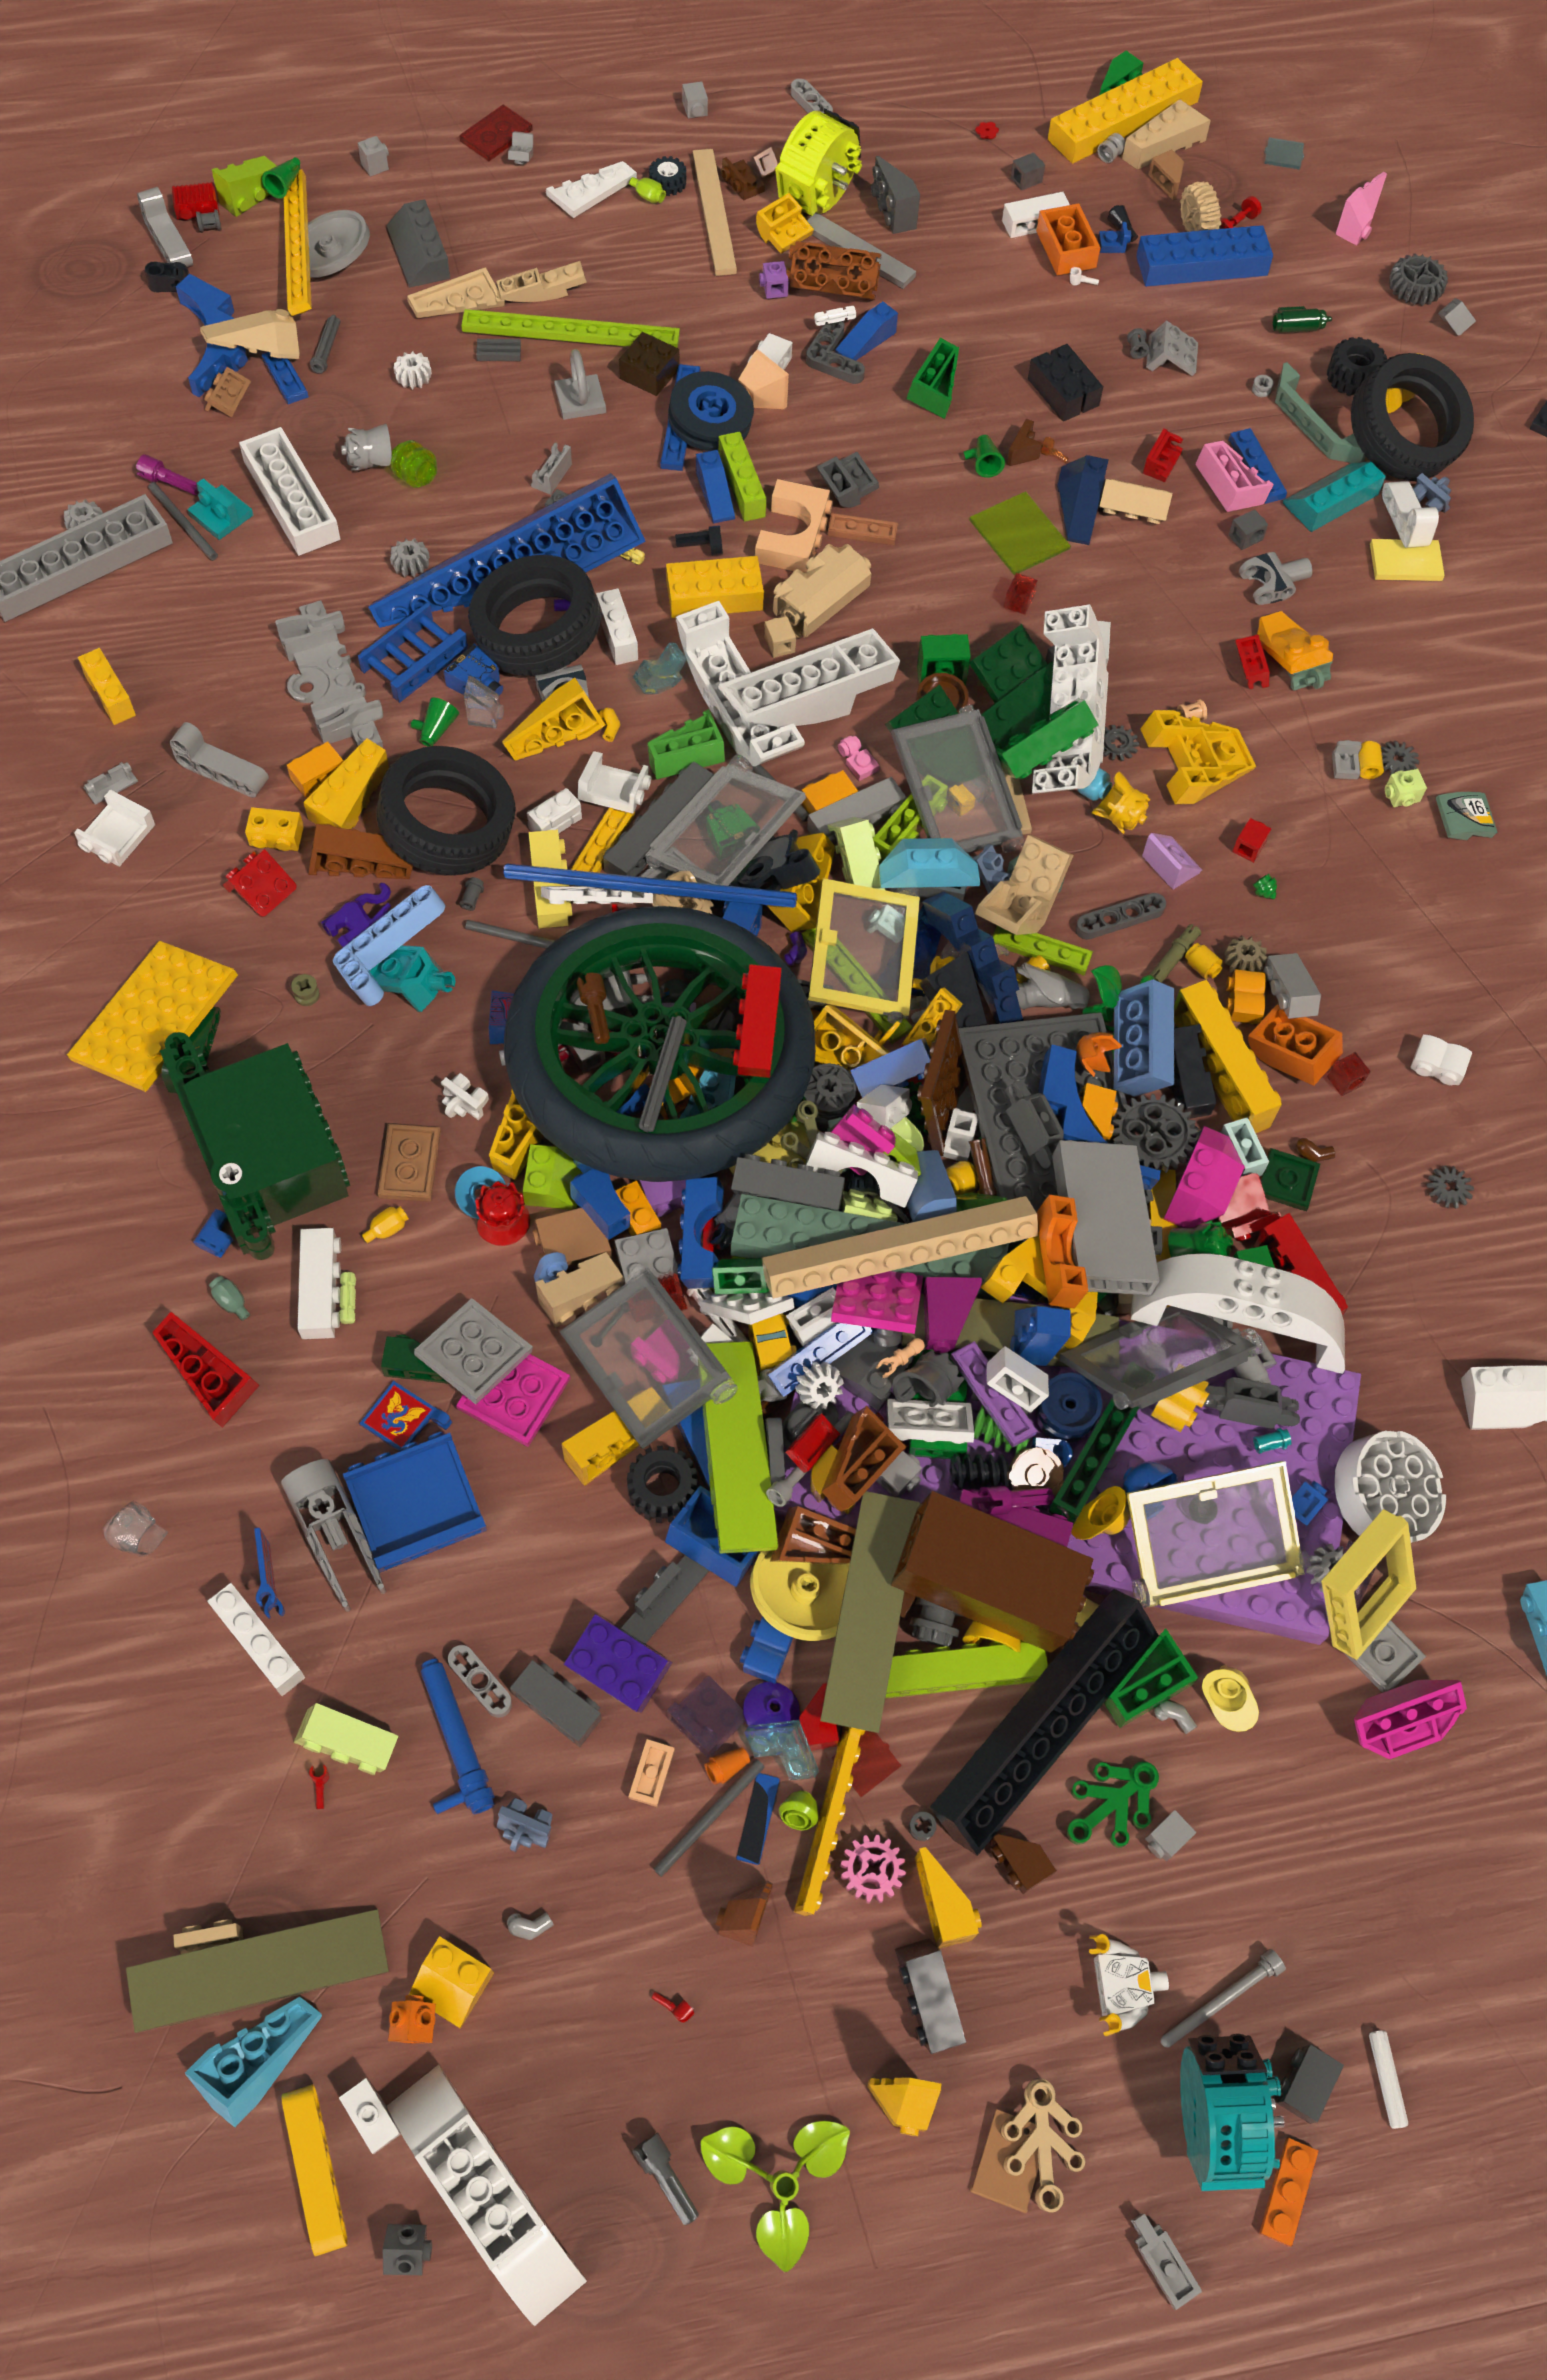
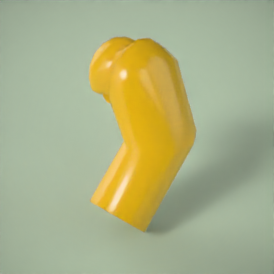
[599,707,621,742]

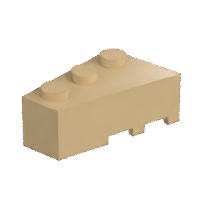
[535,1252,624,1328]

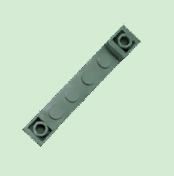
[1275,362,1366,463]

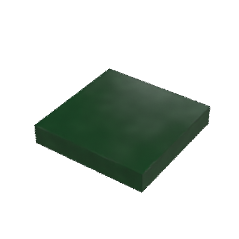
[1260,1148,1320,1212]

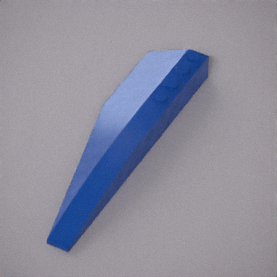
[368,473,646,628]

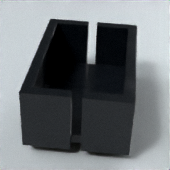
[1028,344,1104,422]

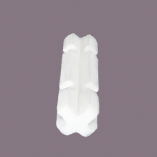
[814,306,856,326]

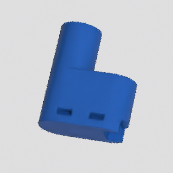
[193,1209,233,1258]

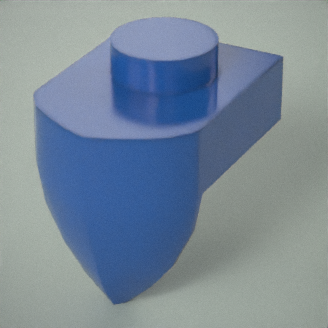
[1032,1437,1074,1468]

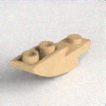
[496,261,587,302]

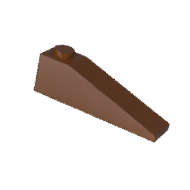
[715,1881,773,1947]

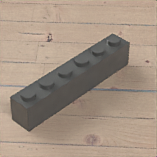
[603,761,714,876]

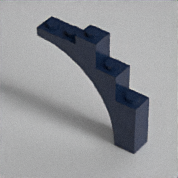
[923,891,1024,1024]

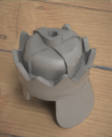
[341,423,392,471]

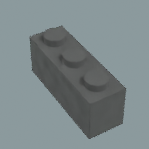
[510,1660,602,1747]

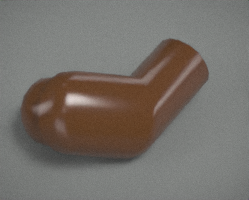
[1296,1138,1335,1162]

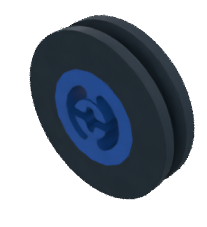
[668,371,754,451]

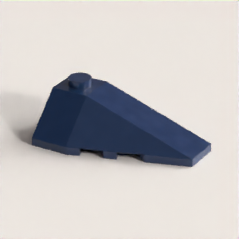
[1057,455,1109,545]

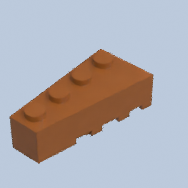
[308,824,413,879]

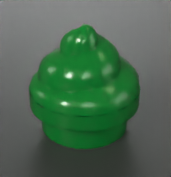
[1253,873,1277,900]

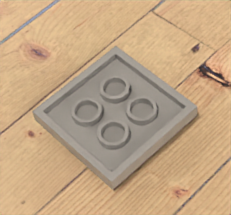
[415,1298,533,1404]

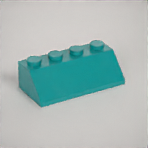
[1283,462,1386,532]

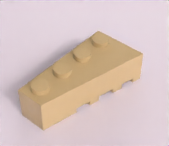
[1122,100,1211,170]

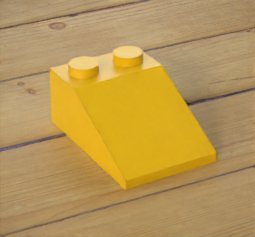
[915,1847,982,1949]

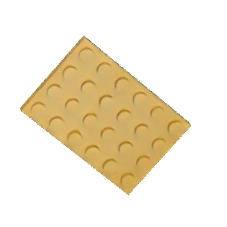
[67,941,238,1092]

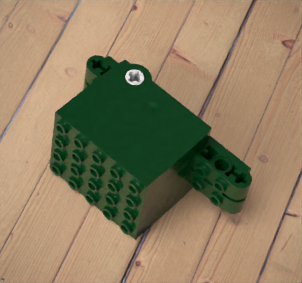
[160,1032,351,1260]

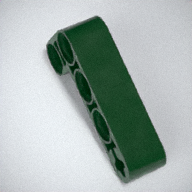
[162,1006,221,1094]

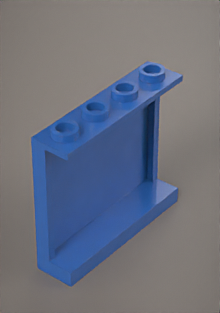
[343,1432,487,1573]

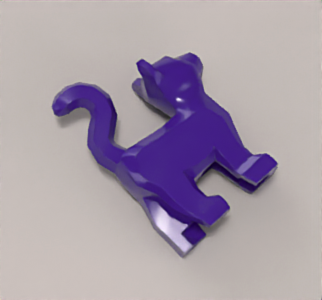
[321,882,391,948]

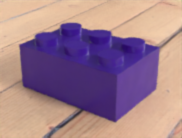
[564,1614,673,1713]

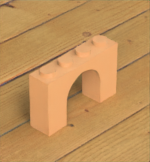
[755,479,833,573]

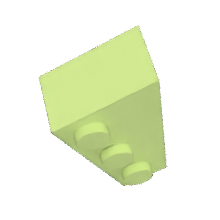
[827,817,885,900]

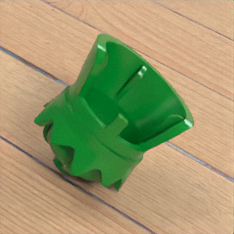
[1168,1220,1233,1258]

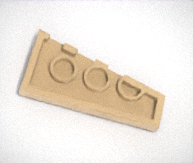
[407,267,505,318]

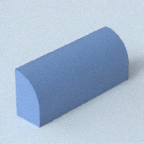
[906,1150,956,1222]

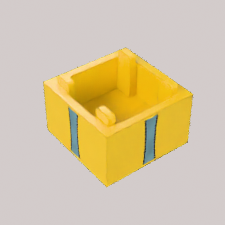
[748,1313,797,1376]

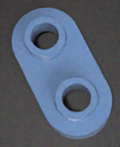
[534,1252,568,1283]

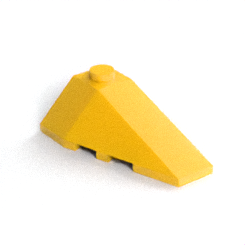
[502,678,605,761]

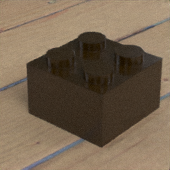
[619,332,680,396]

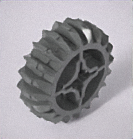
[1389,253,1448,306]

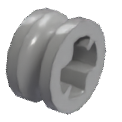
[1252,375,1273,397]

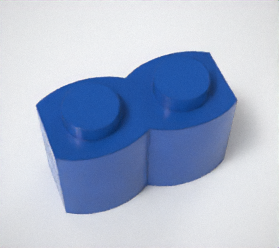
[740,1617,793,1683]

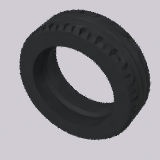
[1351,353,1474,481]
[468,555,601,676]
[376,746,516,875]

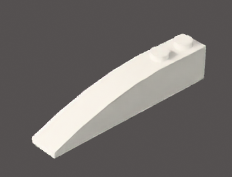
[1461,1366,1547,1430]

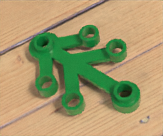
[1066,1761,1159,1848]

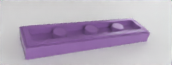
[950,1341,1037,1448]

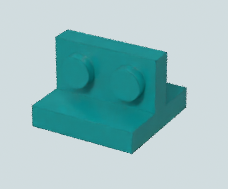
[187,478,253,540]

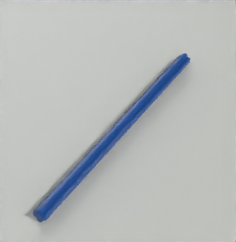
[503,864,797,908]

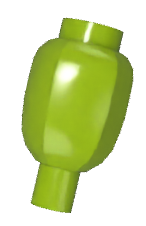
[629,177,666,204]

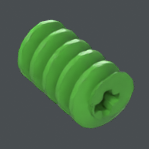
[974,1405,1035,1454]

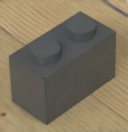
[1277,2044,1344,2124]

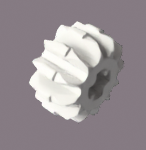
[394,351,432,390]
[795,1361,844,1409]

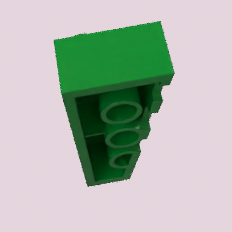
[995,698,1099,779]

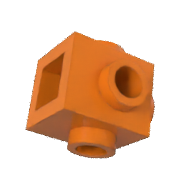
[388,1995,436,2044]

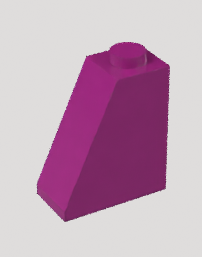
[923,1277,982,1353]

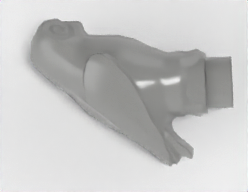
[1016,962,1090,1010]

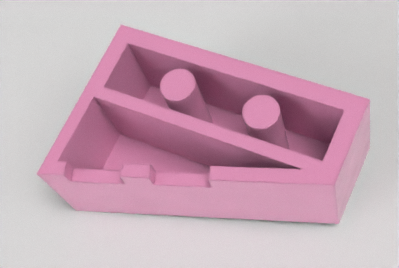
[1195,441,1274,512]

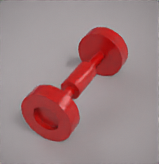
[1219,196,1262,229]

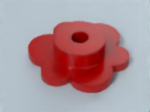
[975,122,999,139]

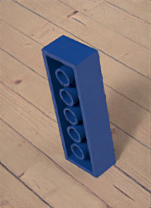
[1136,225,1273,287]

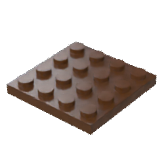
[918,1010,966,1156]

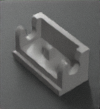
[531,442,572,495]

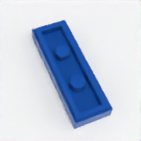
[262,352,309,405]

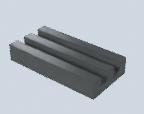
[476,339,521,361]

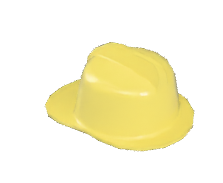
[1202,1665,1259,1732]

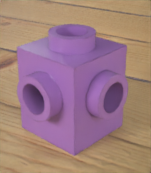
[759,261,790,299]

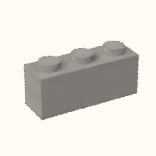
[1263,953,1321,1019]

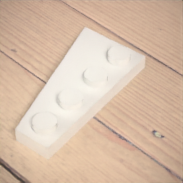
[546,161,637,218]
[541,886,653,904]

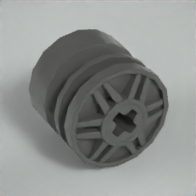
[802,1063,857,1132]

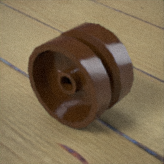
[916,673,969,715]

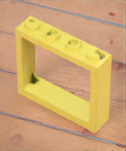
[1321,1509,1416,1660]

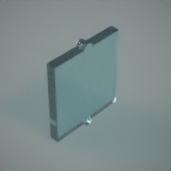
[1264,137,1304,170]

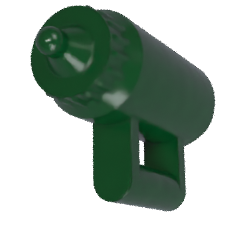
[1272,306,1332,333]

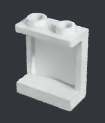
[578,751,651,813]
[74,790,155,867]

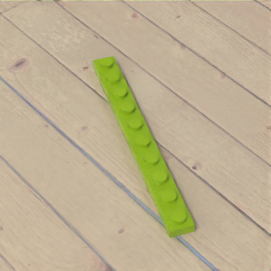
[461,309,680,348]

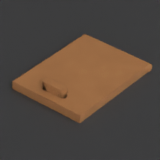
[970,2109,1039,2213]

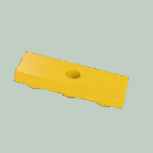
[902,988,963,1048]

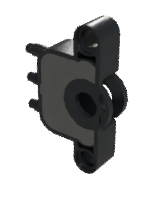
[710,829,820,909]

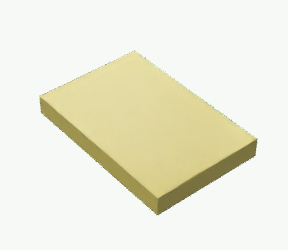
[1370,539,1445,581]

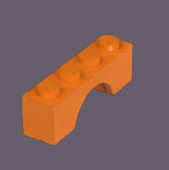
[1036,1194,1089,1309]

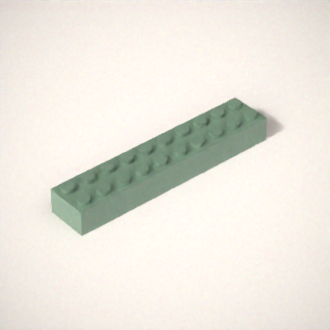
[731,1194,1009,1301]

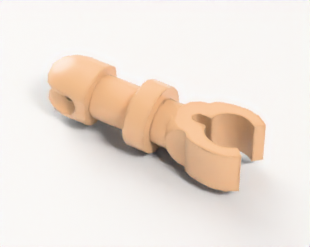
[876,1338,925,1378]

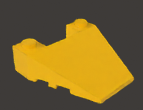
[1140,710,1256,804]
[980,1232,1098,1350]

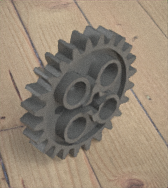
[1111,1094,1198,1173]

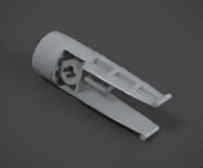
[281,1459,386,1612]

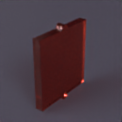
[831,1731,901,1798]

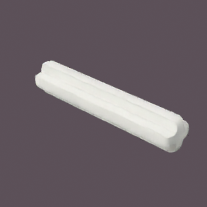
[1369,2030,1408,2129]

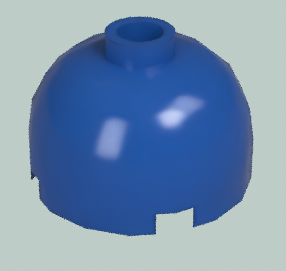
[1122,1461,1178,1520]

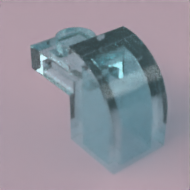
[633,643,687,694]

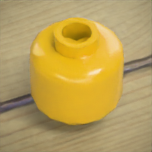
[945,1160,978,1195]

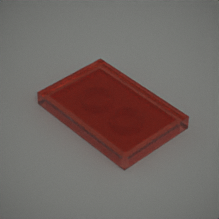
[459,104,533,161]

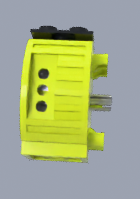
[775,109,862,216]

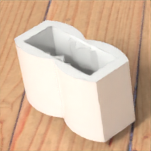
[1410,1035,1472,1085]

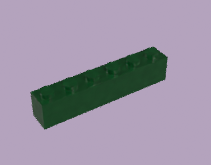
[1048,1364,1156,1525]

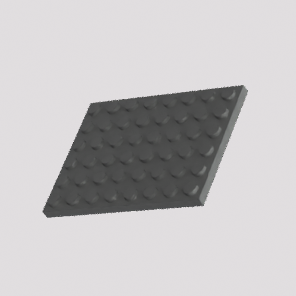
[958,1012,1154,1212]

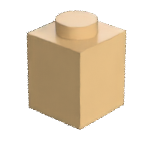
[764,616,796,658]

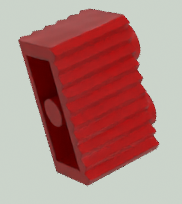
[172,182,220,220]

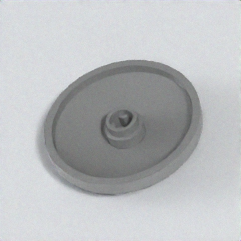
[308,210,370,277]

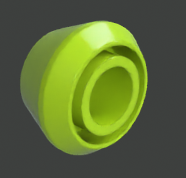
[779,1791,818,1830]

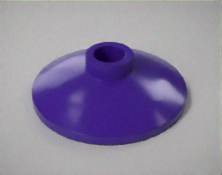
[743,1682,800,1740]

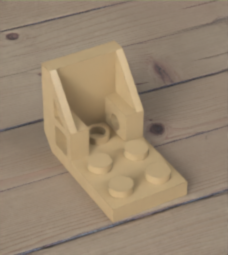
[975,835,1074,935]

